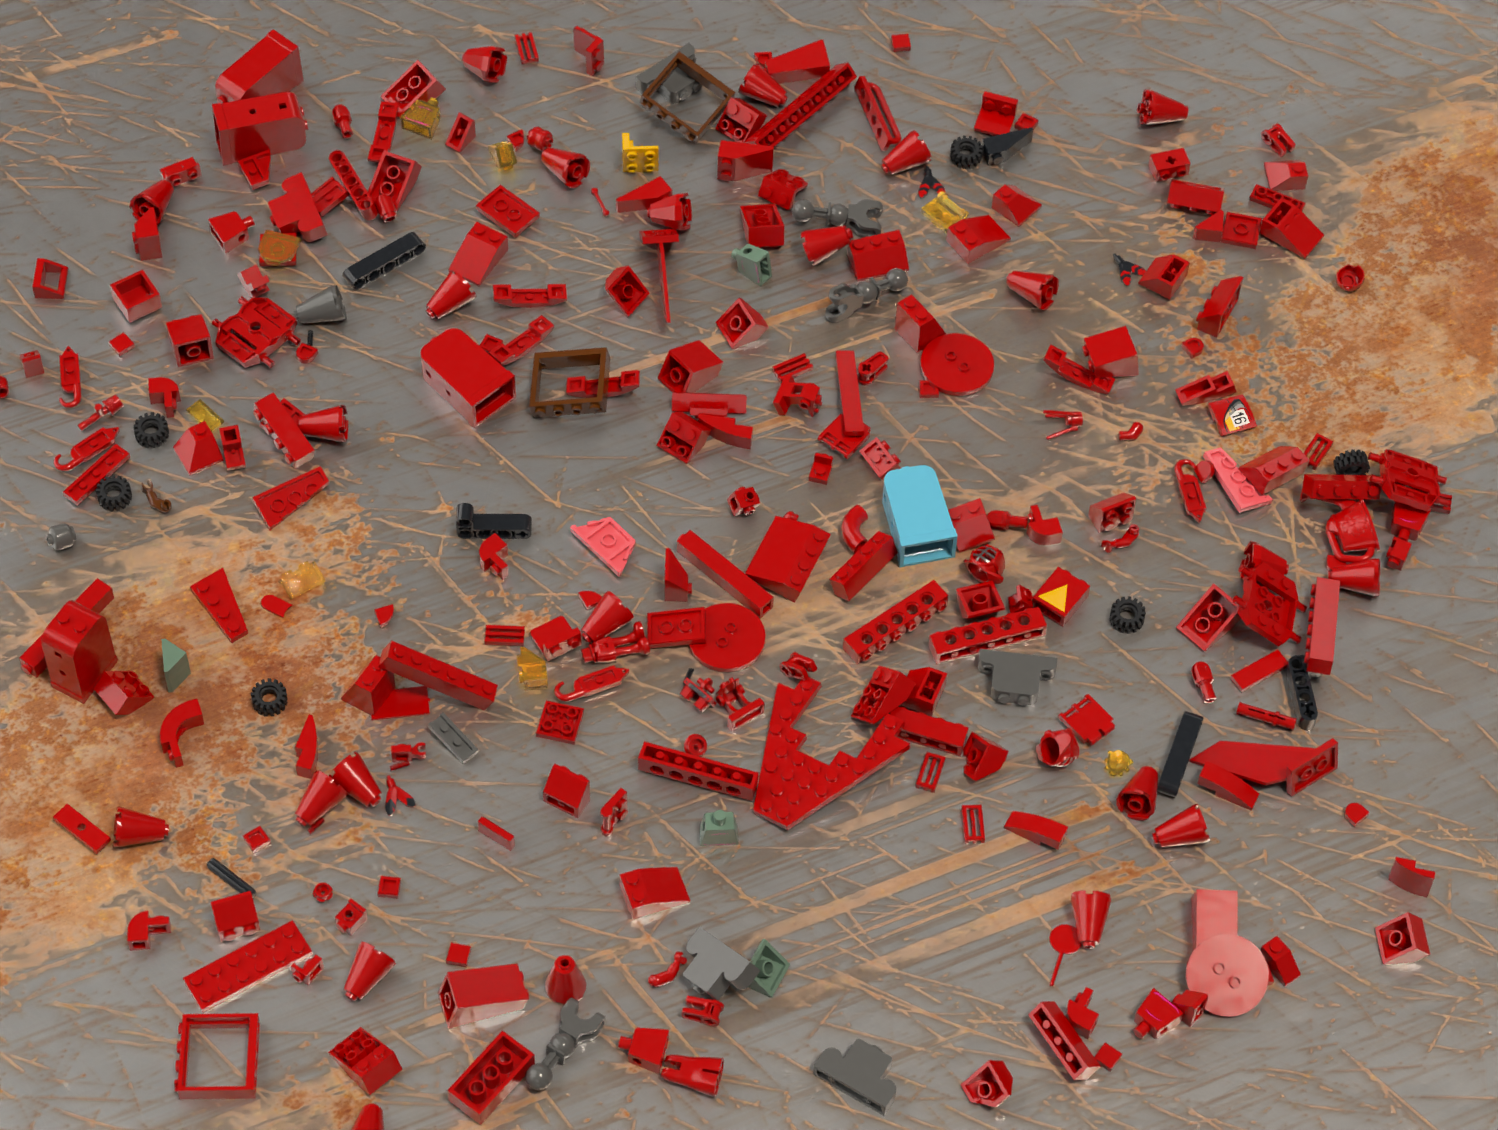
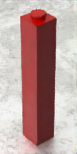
[677,530,774,619]
[19,578,114,678]

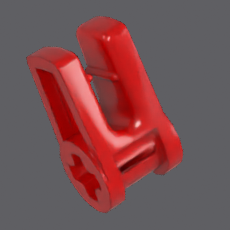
[1261,123,1296,158]
[857,351,889,386]
[779,652,818,680]
[681,996,724,1027]

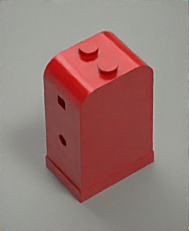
[215,29,304,103]
[212,92,308,166]
[420,328,516,428]
[41,600,118,704]

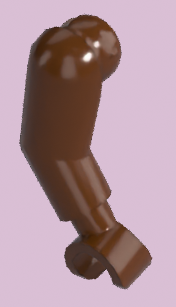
[141,480,172,513]

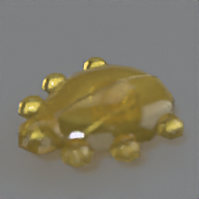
[1104,750,1133,776]

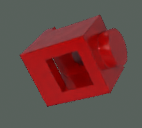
[1386,536,1412,571]
[335,899,368,936]

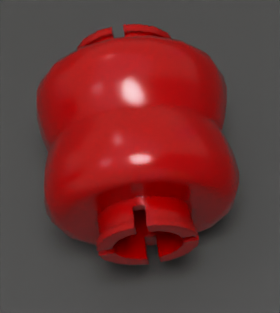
[527,126,553,152]

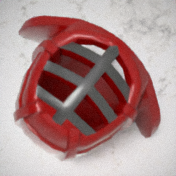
[963,544,1005,584]
[1036,728,1079,767]

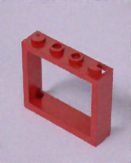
[174,1013,260,1100]

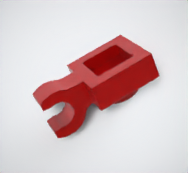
[391,742,426,763]

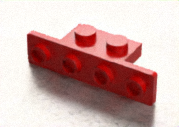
[672,392,747,418]

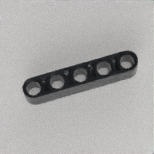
[342,232,426,290]
[1157,711,1204,797]

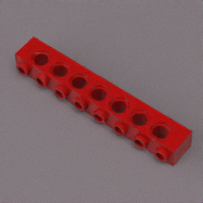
[743,62,857,147]

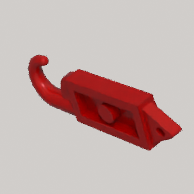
[59,346,81,408]
[54,427,120,471]
[1175,459,1207,523]
[554,665,629,702]

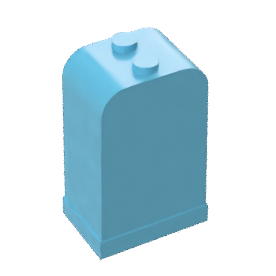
[882,465,958,567]

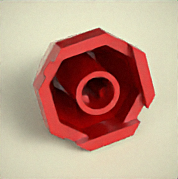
[462,46,507,83]
[647,193,692,230]
[1240,541,1289,582]

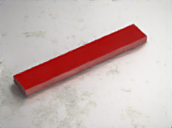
[835,350,864,436]

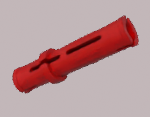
[1236,702,1297,730]

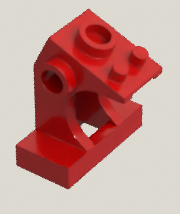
[773,375,822,417]
[716,677,765,732]

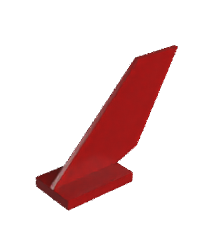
[639,229,679,323]
[1189,738,1338,797]

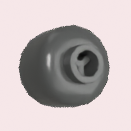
[46,523,76,550]

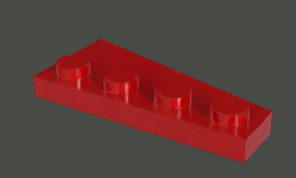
[252,466,329,531]
[190,568,248,643]

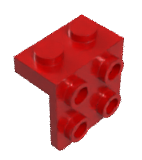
[573,26,604,76]
[758,169,808,210]
[530,616,582,662]

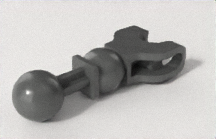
[791,199,883,238]
[825,268,908,323]
[526,998,606,1090]

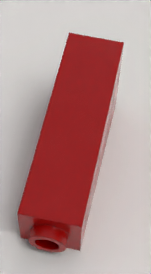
[763,40,830,84]

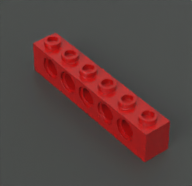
[843,580,949,664]
[928,607,1047,664]
[638,741,759,801]

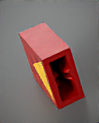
[1032,567,1090,627]

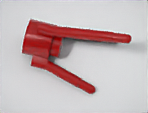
[1043,410,1083,440]

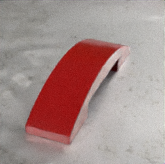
[368,101,399,162]
[493,284,567,308]
[489,315,555,365]
[1043,344,1115,394]
[566,370,640,398]

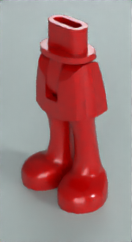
[581,621,650,663]

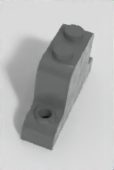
[636,43,702,104]
[978,649,1058,706]

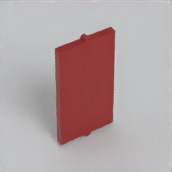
[371,686,430,721]

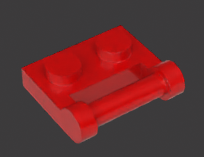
[601,788,628,836]

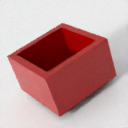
[110,269,162,323]

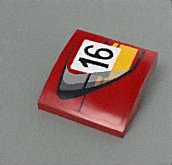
[1208,394,1257,437]

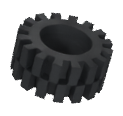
[950,135,983,169]
[134,412,169,448]
[1333,449,1370,475]
[96,475,132,512]
[1109,596,1146,634]
[251,678,288,717]

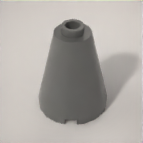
[294,285,347,323]

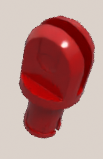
[332,104,353,138]
[987,510,1028,530]
[1191,661,1217,703]

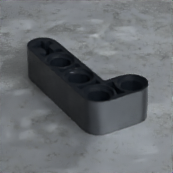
[456,503,532,539]
[1286,655,1322,731]

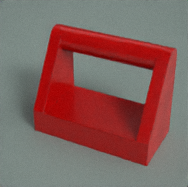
[32,258,68,299]

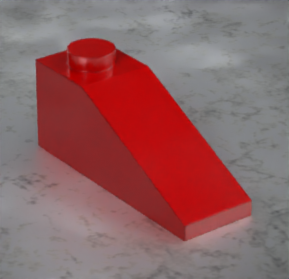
[616,176,672,213]

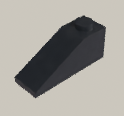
[982,127,1033,166]

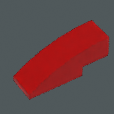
[1175,371,1237,406]
[698,414,753,450]
[295,714,318,779]
[1197,761,1259,811]
[1004,811,1068,850]

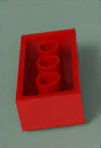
[447,1030,535,1125]

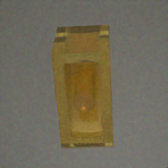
[488,141,517,170]

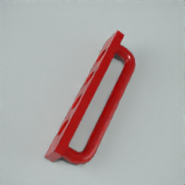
[854,76,902,151]

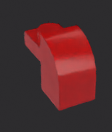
[237,264,270,298]
[148,377,181,418]
[219,425,246,471]
[1027,505,1063,546]
[479,533,509,580]
[127,911,171,951]
[1065,987,1099,1039]

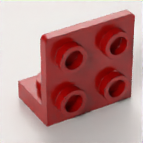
[974,91,1018,136]

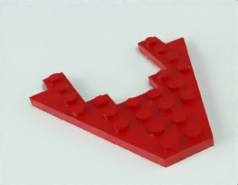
[753,677,911,830]

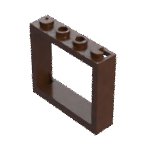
[640,51,735,144]
[529,347,611,418]

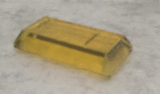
[186,399,224,431]

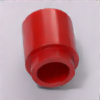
[374,194,397,222]

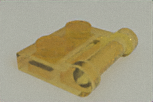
[921,191,969,234]

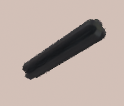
[207,858,256,898]

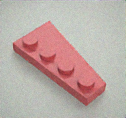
[1203,447,1273,513]

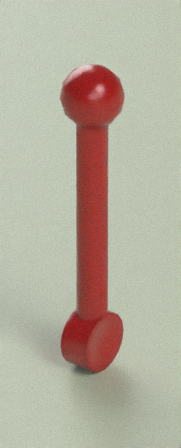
[591,188,609,216]

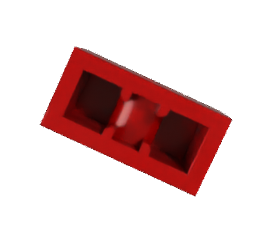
[1148,148,1191,182]

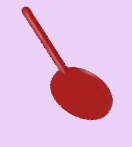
[1049,924,1081,986]

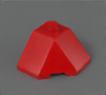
[963,731,1009,781]
[961,1060,1013,1107]

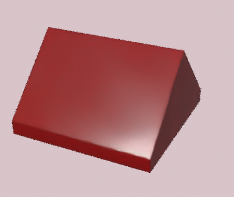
[956,580,1005,619]

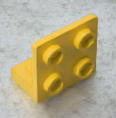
[622,133,659,173]

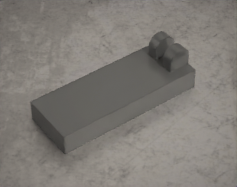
[428,712,478,764]

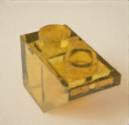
[517,647,548,690]

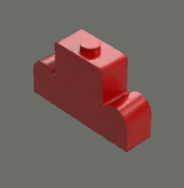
[268,172,328,242]

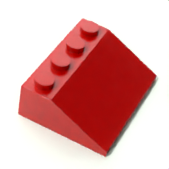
[745,516,831,603]

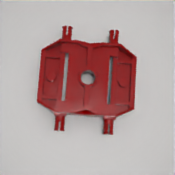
[212,296,301,368]
[1368,449,1449,512]
[1232,562,1307,646]

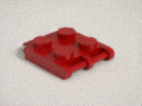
[817,414,871,460]
[1058,694,1115,746]

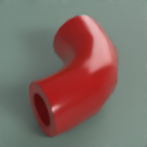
[841,505,868,553]

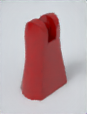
[661,1055,724,1097]

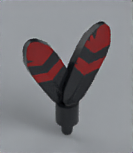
[918,166,945,199]
[1113,253,1146,286]

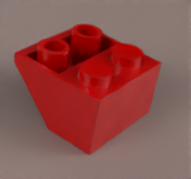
[715,97,767,143]
[1138,254,1190,299]
[657,412,712,464]
[1088,492,1136,533]
[901,667,947,716]
[94,670,154,715]
[543,764,590,818]

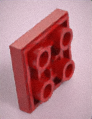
[536,700,584,745]

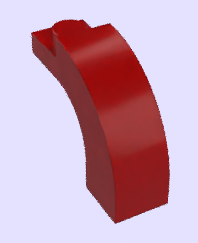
[160,698,204,768]

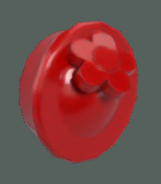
[684,734,707,757]

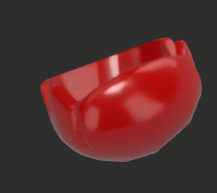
[1336,264,1365,292]

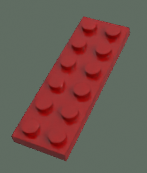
[183,920,313,1013]

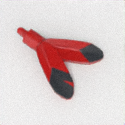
[385,775,416,816]

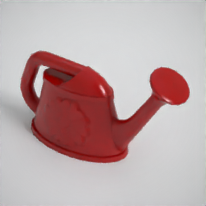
[1300,490,1380,563]

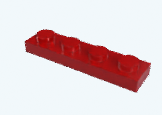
[63,444,130,506]

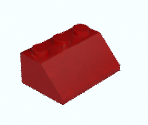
[1167,179,1224,215]
[847,230,909,282]
[1196,276,1244,338]
[1238,446,1310,495]

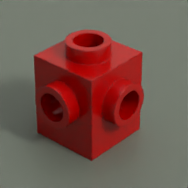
[727,487,760,516]

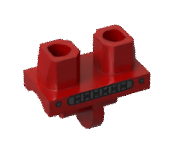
[680,678,717,712]

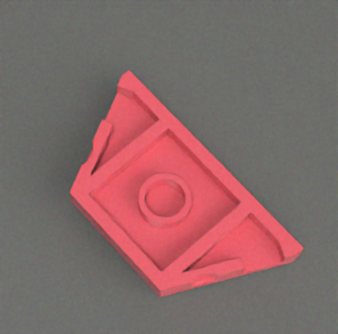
[570,517,636,577]

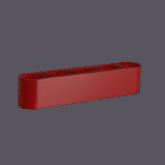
[329,150,378,220]

